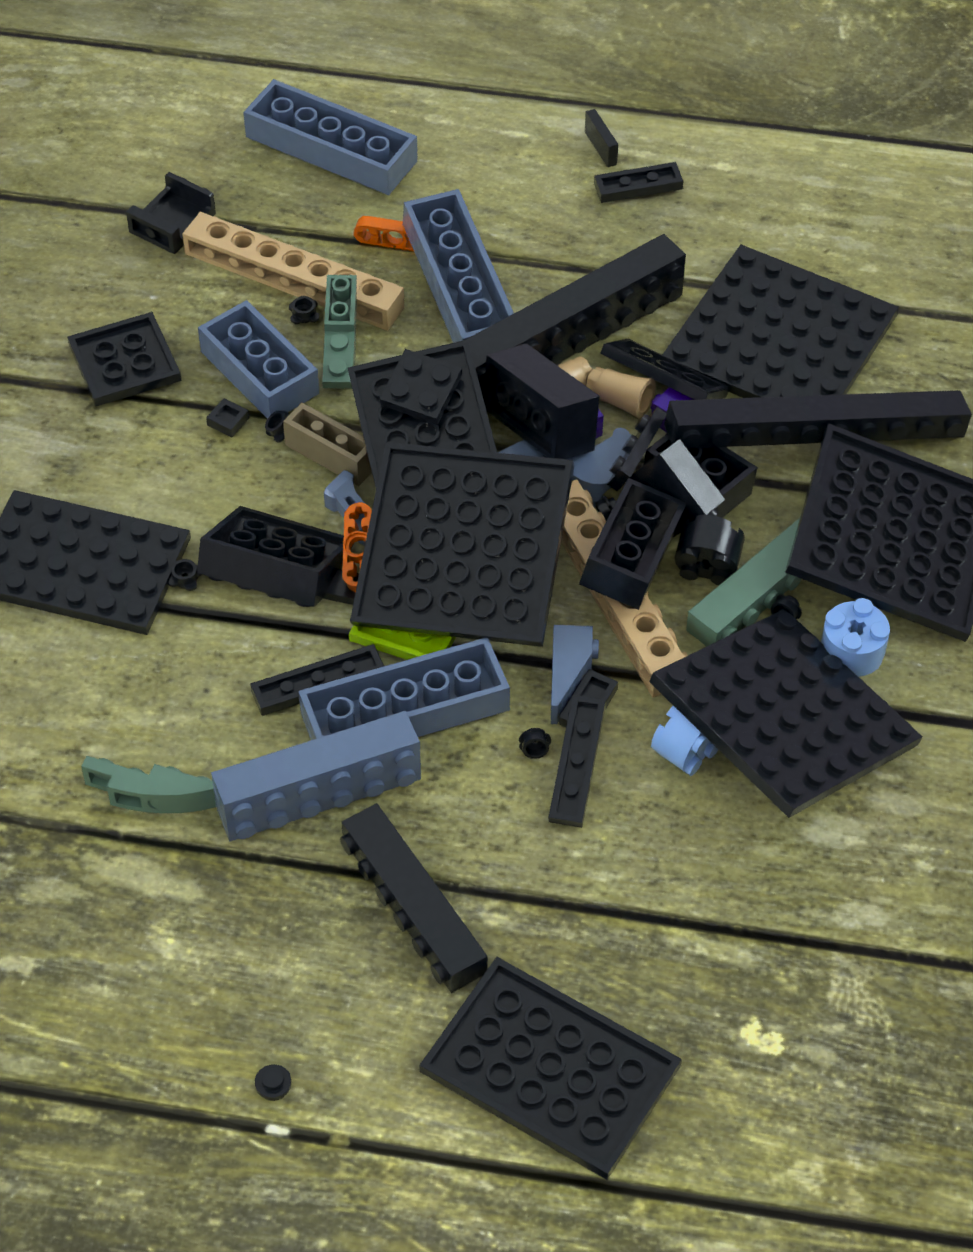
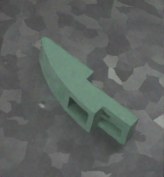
[322,275,357,389]
[81,756,216,814]

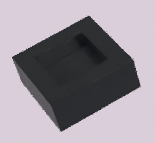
[206,398,249,437]

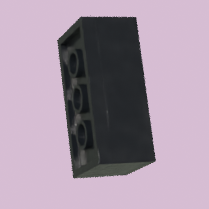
[483,343,600,459]

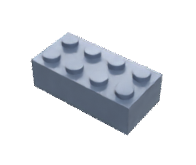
[198,300,320,419]

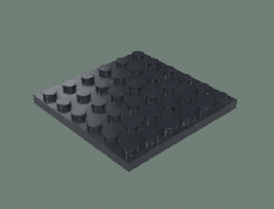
[662,244,899,398]
[785,424,973,642]
[350,442,575,647]
[649,609,923,818]

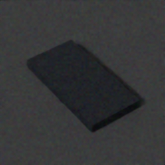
[600,338,730,400]

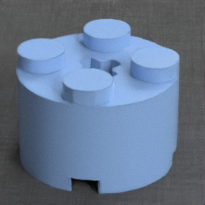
[821,598,890,677]
[651,706,718,776]

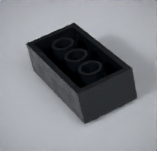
[579,478,687,610]

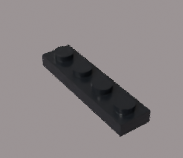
[250,644,384,716]
[548,694,606,828]

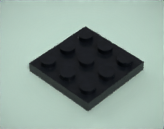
[67,312,182,407]

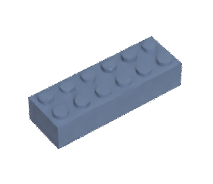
[243,79,418,195]
[403,189,514,343]
[298,638,510,740]
[211,710,421,842]

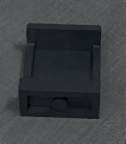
[126,172,216,255]

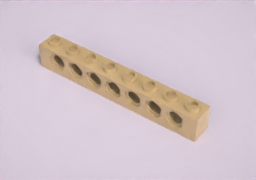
[183,212,405,331]
[561,480,688,698]

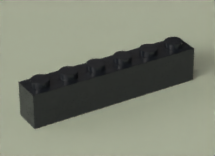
[340,803,488,993]

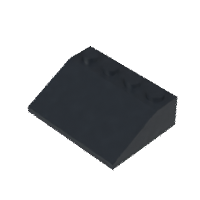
[197,506,354,607]

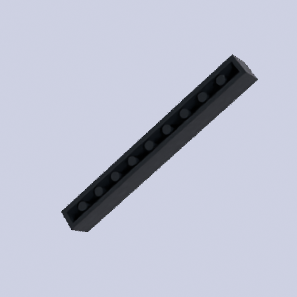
[664,390,972,449]

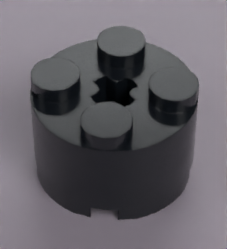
[674,515,745,585]

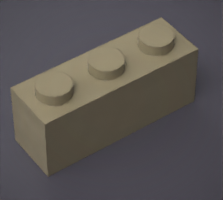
[283,402,372,486]

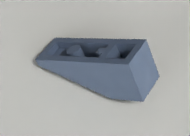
[551,625,599,724]

